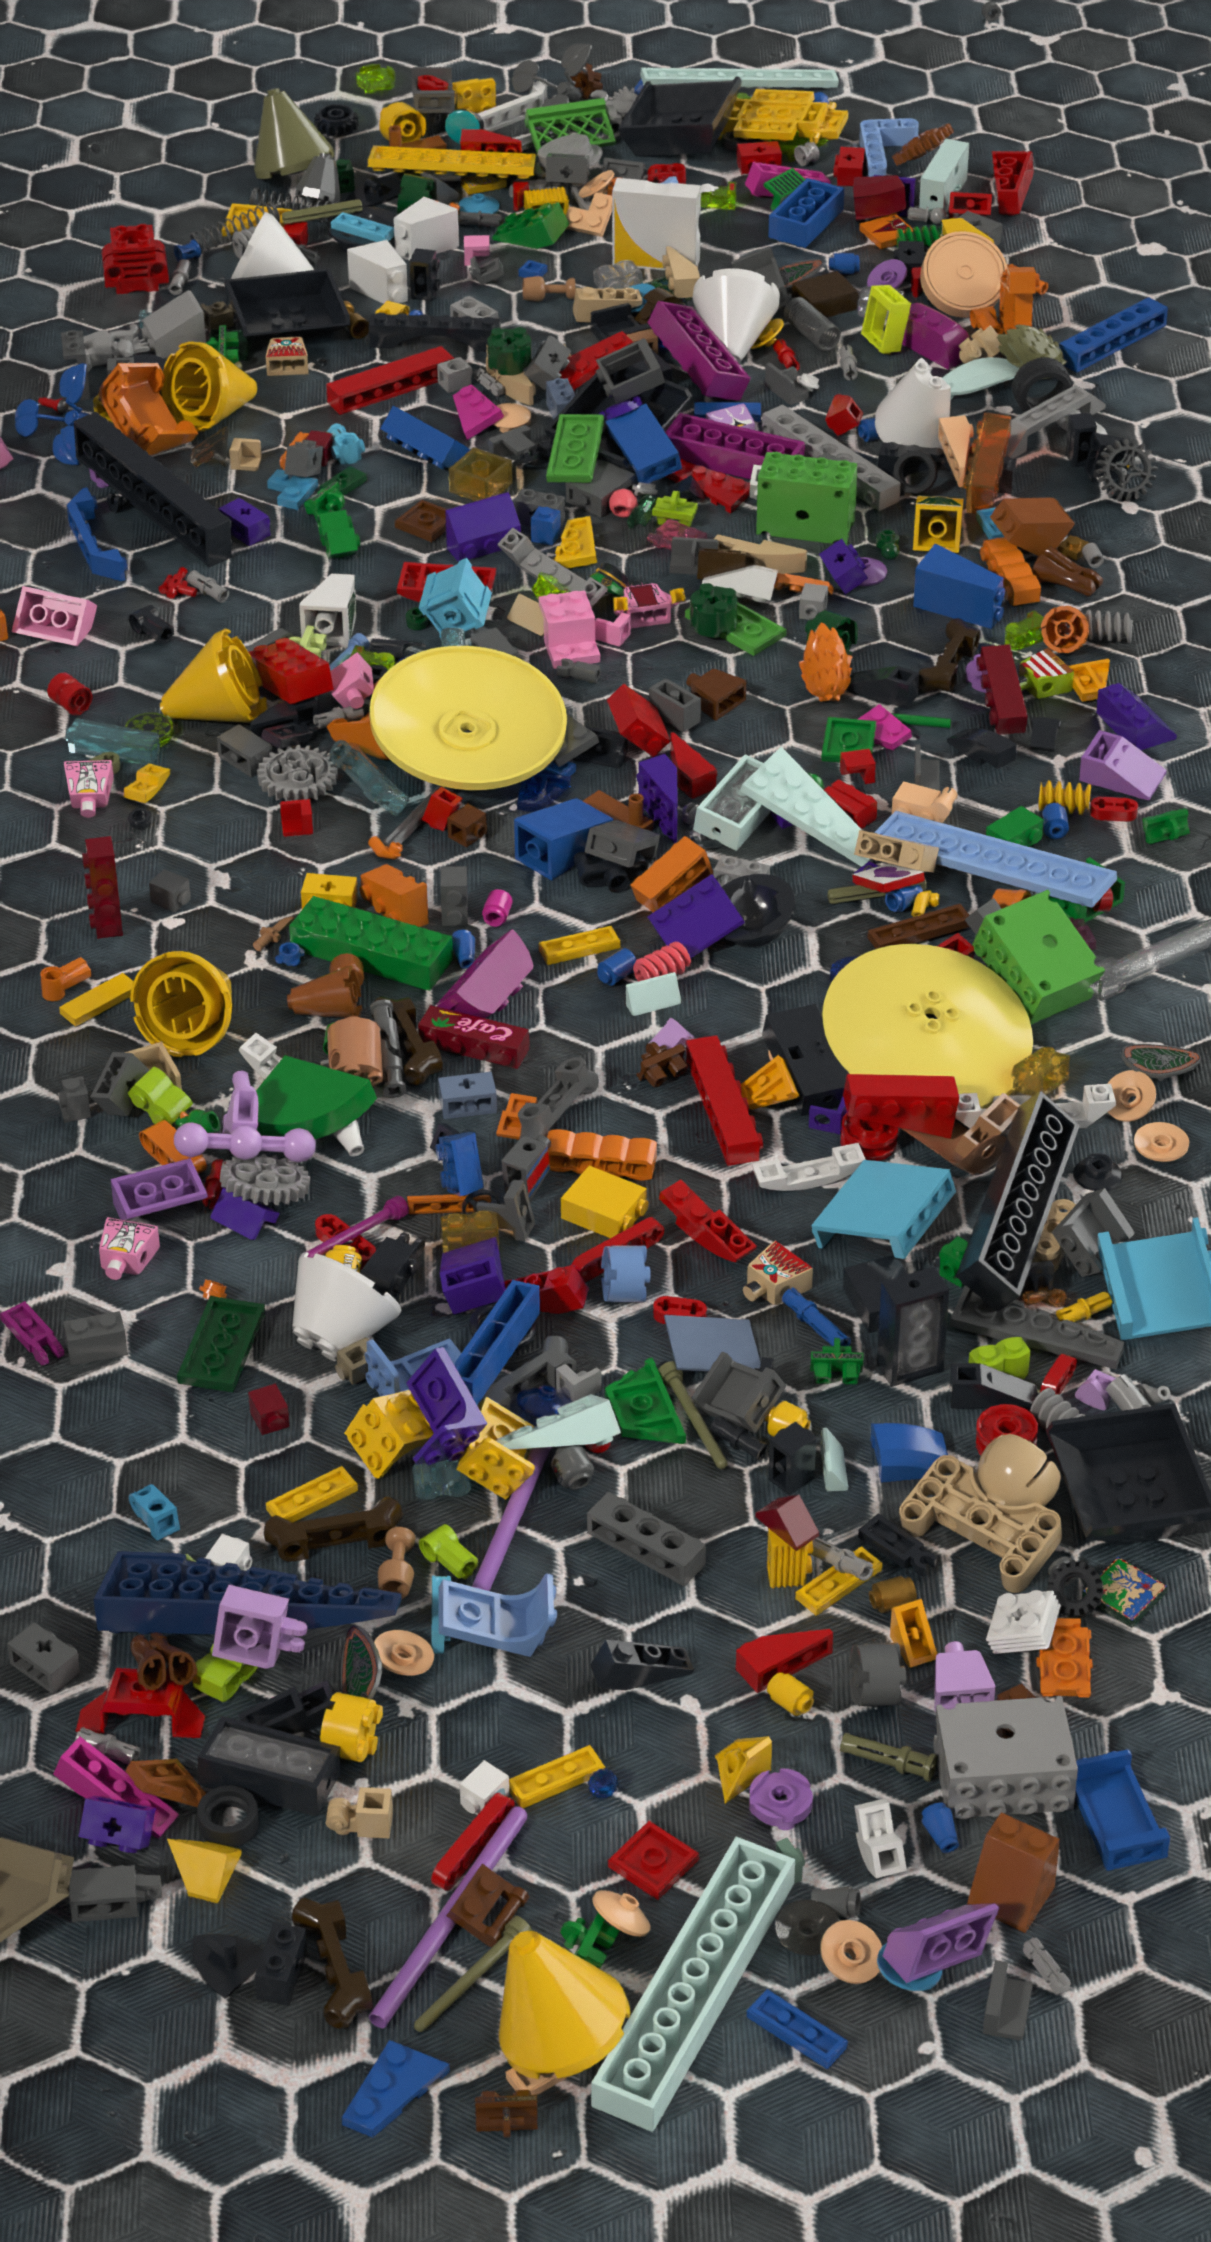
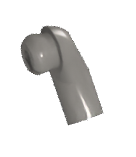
[1136,1384,1171,1406]

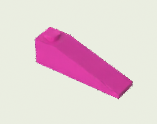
[745,162,831,197]
[53,1736,179,1839]

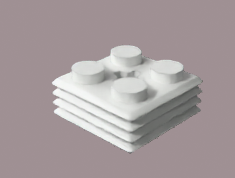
[986,1590,1060,1654]

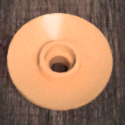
[579,170,614,198]
[1107,1070,1156,1122]
[1134,1122,1189,1162]
[374,1630,434,1676]
[592,1890,650,1937]
[821,1920,882,1984]

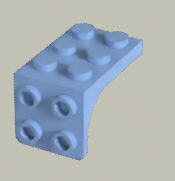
[364,1338,461,1397]
[439,1573,557,1657]

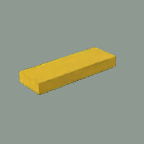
[539,926,620,965]
[59,973,133,1027]
[266,1466,358,1522]
[795,1546,883,1616]
[509,1745,605,1808]

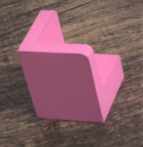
[464,235,490,265]
[595,613,630,647]

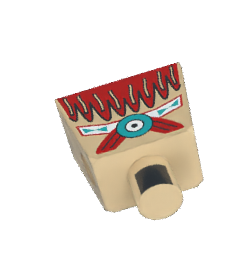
[266,334,309,376]
[743,1240,813,1305]

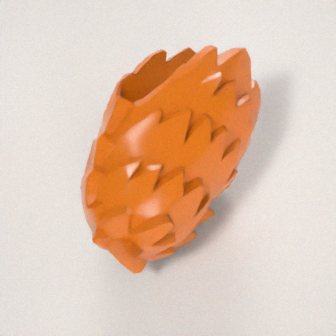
[799,622,852,702]

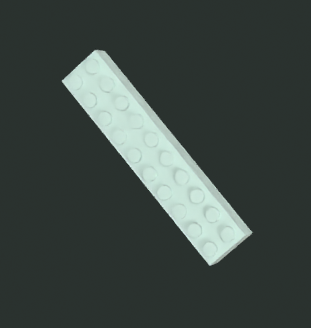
[591,1837,795,2132]

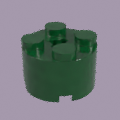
[397,174,434,215]
[487,327,532,375]
[690,583,737,637]
[805,610,858,655]

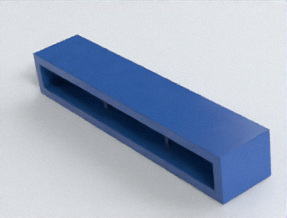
[454,1280,540,1405]

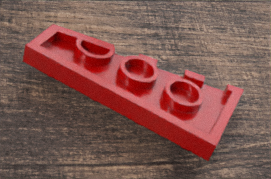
[559,331,633,391]
[664,459,750,514]

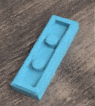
[331,212,394,242]

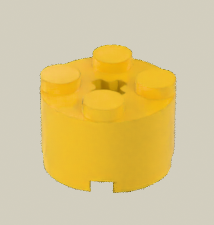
[379,102,426,143]
[320,1692,383,1762]

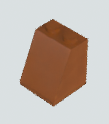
[990,498,1075,556]
[967,1812,1060,1933]

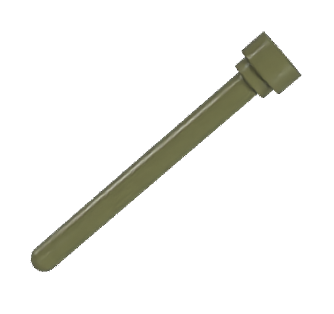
[658,1361,728,1469]
[414,1916,532,2032]

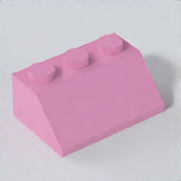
[12,586,97,647]

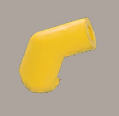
[911,890,940,917]

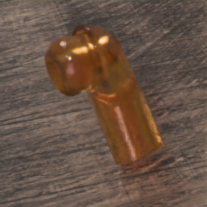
[1022,1287,1067,1308]

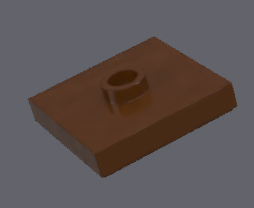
[395,500,447,542]

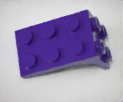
[406,1347,487,1465]

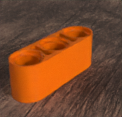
[139,1120,207,1174]

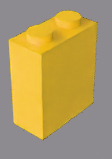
[561,1166,649,1238]

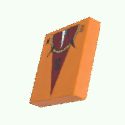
[859,214,913,249]

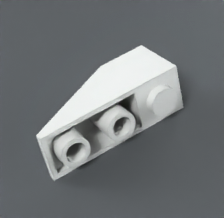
[702,565,778,603]

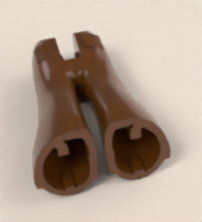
[1032,546,1103,597]
[130,1632,197,1690]

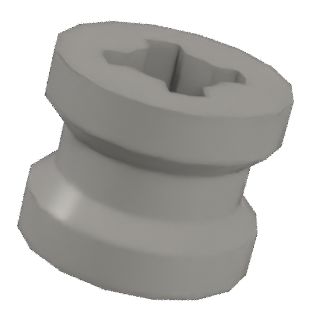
[794,142,819,166]

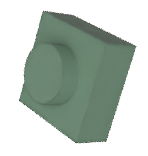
[776,1837,805,1884]

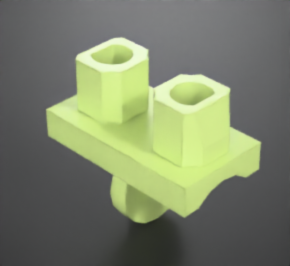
[288,625,327,658]

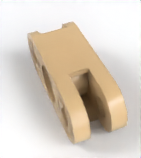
[1032,1199,1076,1272]

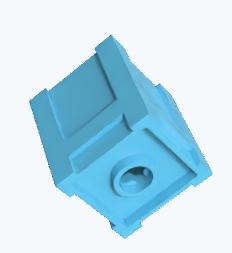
[419,558,492,643]

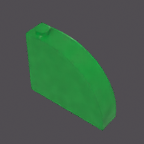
[256,1055,377,1139]

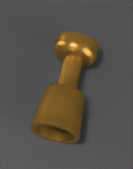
[344,301,369,339]

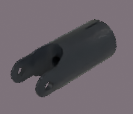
[370,638,426,662]

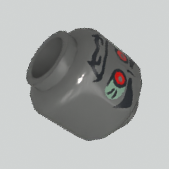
[551,1445,594,1490]

